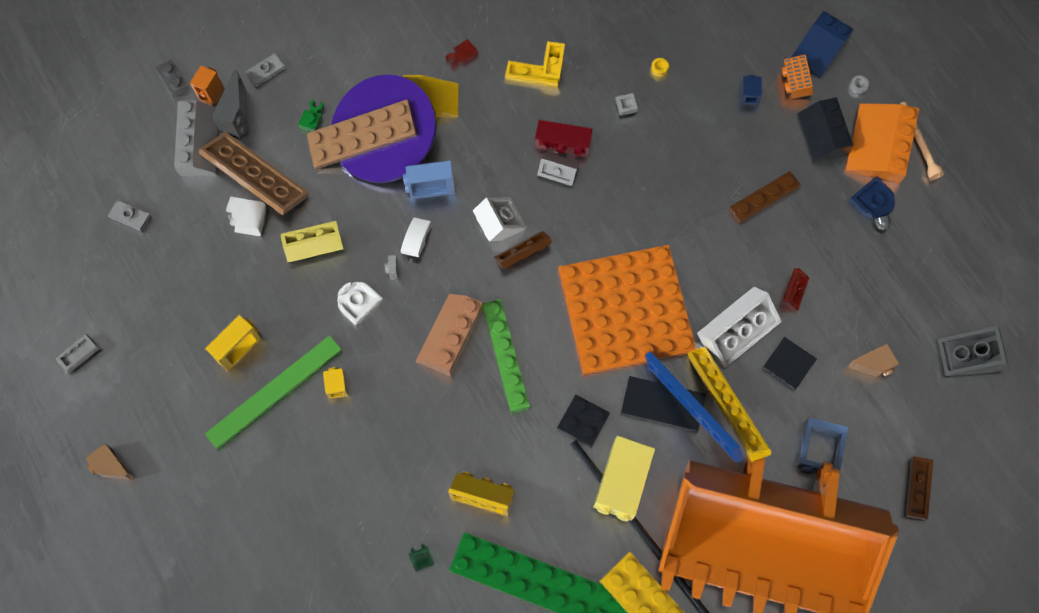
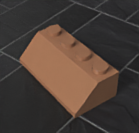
[416,294,484,377]

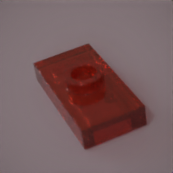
[782,268,810,311]

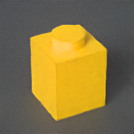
[323,367,348,399]

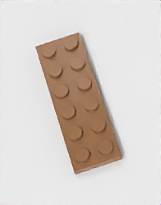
[306,100,418,169]
[199,132,309,215]

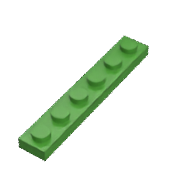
[483,299,530,413]

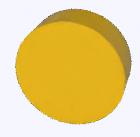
[651,58,669,77]

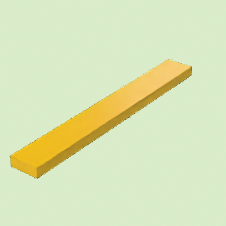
[687,346,771,462]

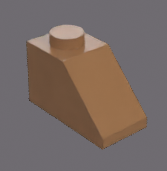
[848,344,899,377]
[85,443,133,480]

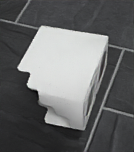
[226,196,269,236]

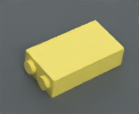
[593,436,655,521]

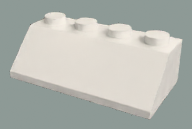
[697,287,782,368]

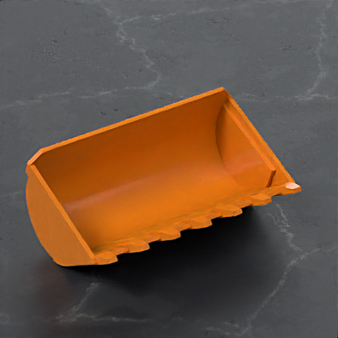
[658,455,899,613]

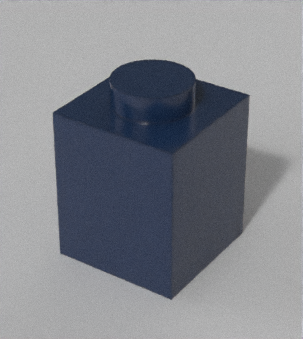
[740,75,762,105]

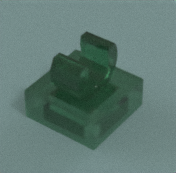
[409,544,435,572]

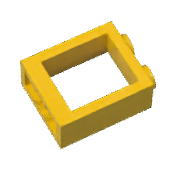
[205,315,261,371]

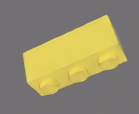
[280,221,343,262]

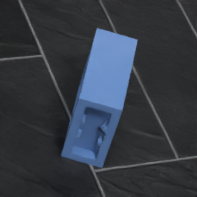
[403,161,455,199]
[796,417,848,473]

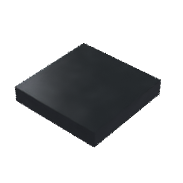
[762,337,817,390]

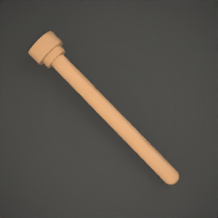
[901,101,944,180]

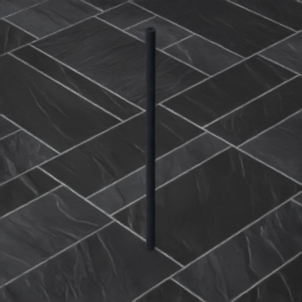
[570,440,710,613]

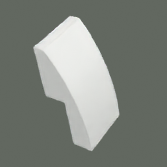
[401,218,432,257]

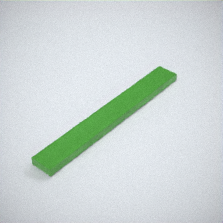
[205,335,342,450]

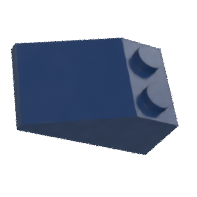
[791,11,854,78]

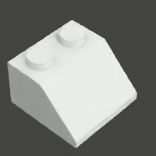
[473,197,527,242]

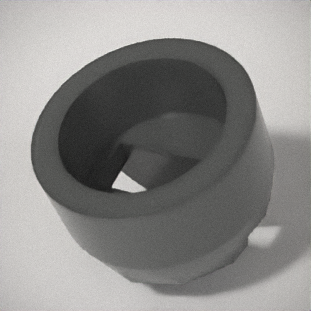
[874,216,891,230]

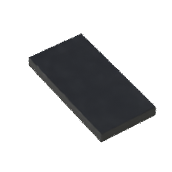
[621,376,706,433]

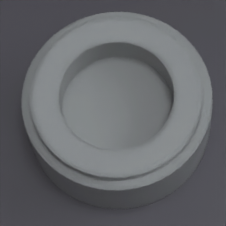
[850,75,869,94]

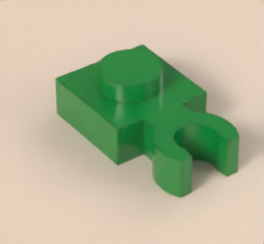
[298,99,324,132]

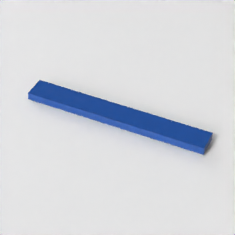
[645,351,743,463]

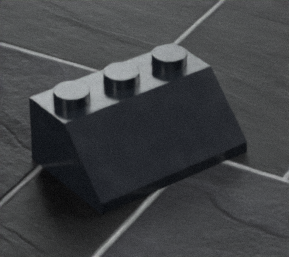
[797,97,854,163]

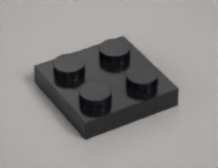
[557,394,610,448]

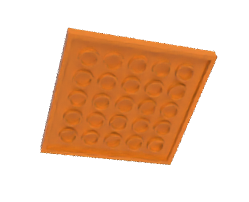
[558,245,697,376]

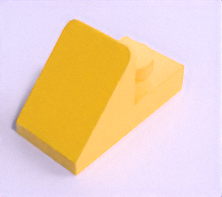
[542,41,565,81]

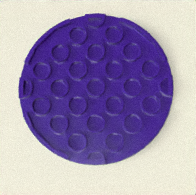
[331,75,437,183]

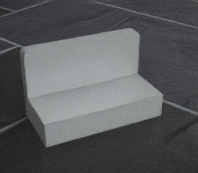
[537,152,580,186]

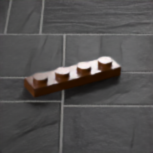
[729,171,801,224]

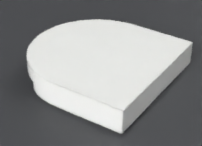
[337,282,383,326]

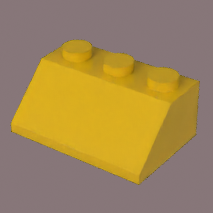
[448,471,515,516]

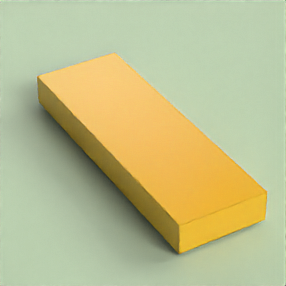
[505,61,559,87]

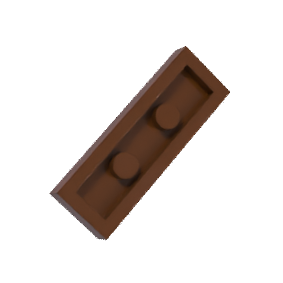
[494,231,552,269]
[905,456,933,520]

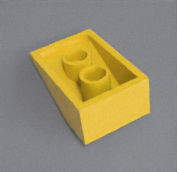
[403,75,459,117]

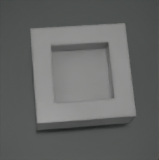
[615,93,638,116]
[385,255,398,280]

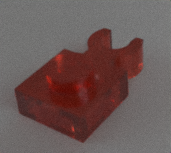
[445,39,478,69]

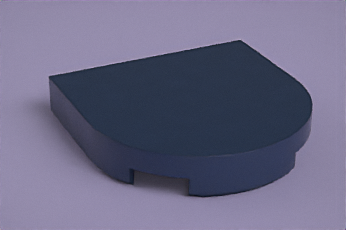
[849,176,895,219]

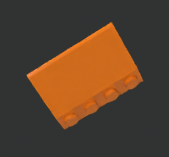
[845,104,919,184]

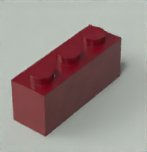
[535,120,593,157]

